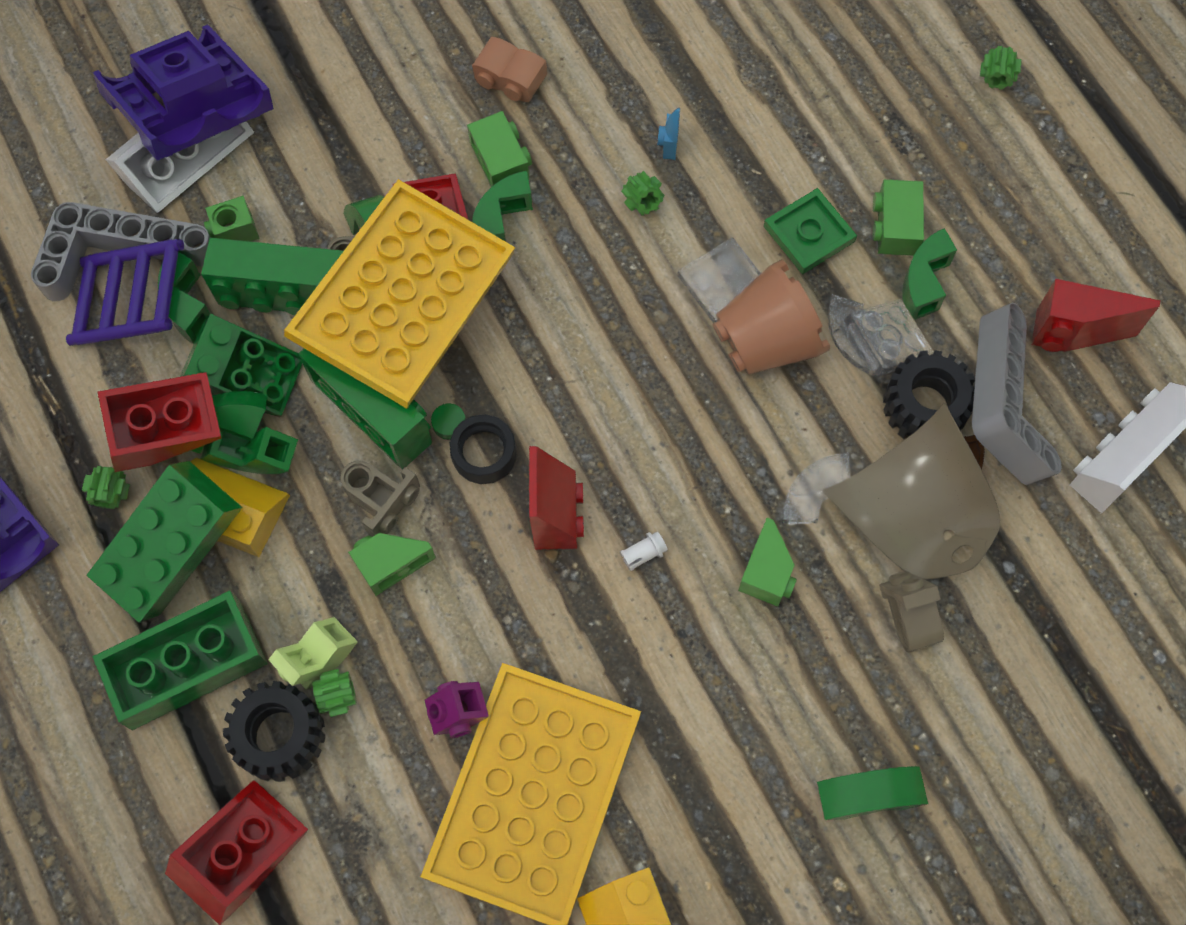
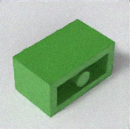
[467,111,532,187]
[873,179,924,256]

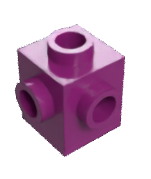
[424,681,489,738]

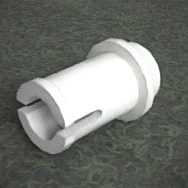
[620,532,668,571]

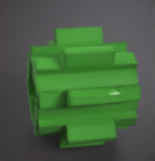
[980,46,1022,90]
[621,171,665,215]
[82,466,130,509]
[312,669,357,717]

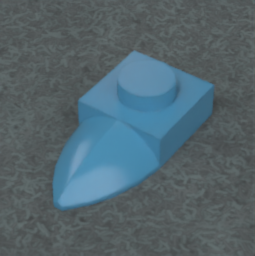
[657,108,680,160]

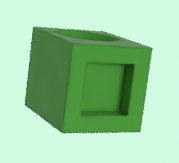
[204,196,260,242]

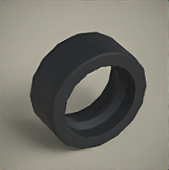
[449,414,517,484]

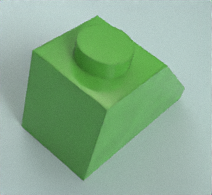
[738,518,797,607]
[348,533,436,596]

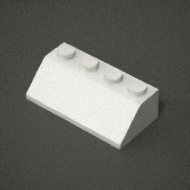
[105,122,254,213]
[1070,382,1186,513]

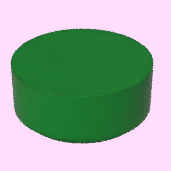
[431,403,466,440]

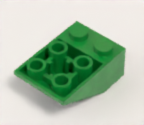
[180,313,302,417]

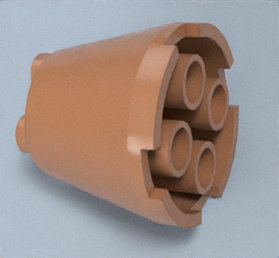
[712,259,830,375]

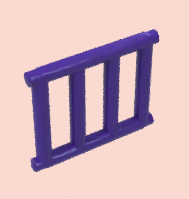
[66,239,184,346]

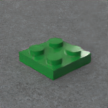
[763,188,857,275]

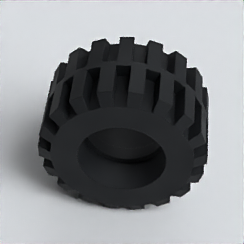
[883,350,975,439]
[223,681,325,782]

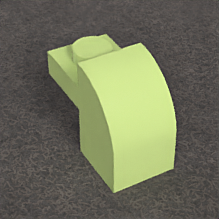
[268,617,358,689]

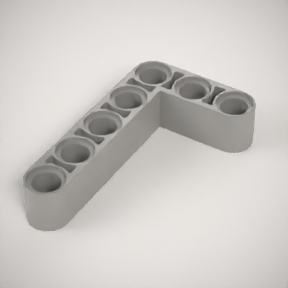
[31,202,211,301]
[972,302,1062,485]

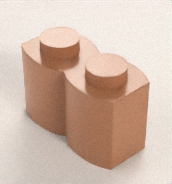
[472,37,547,102]

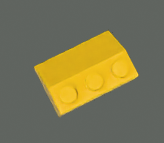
[190,458,290,557]
[577,867,671,925]

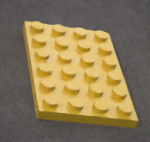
[284,179,515,409]
[420,663,641,925]

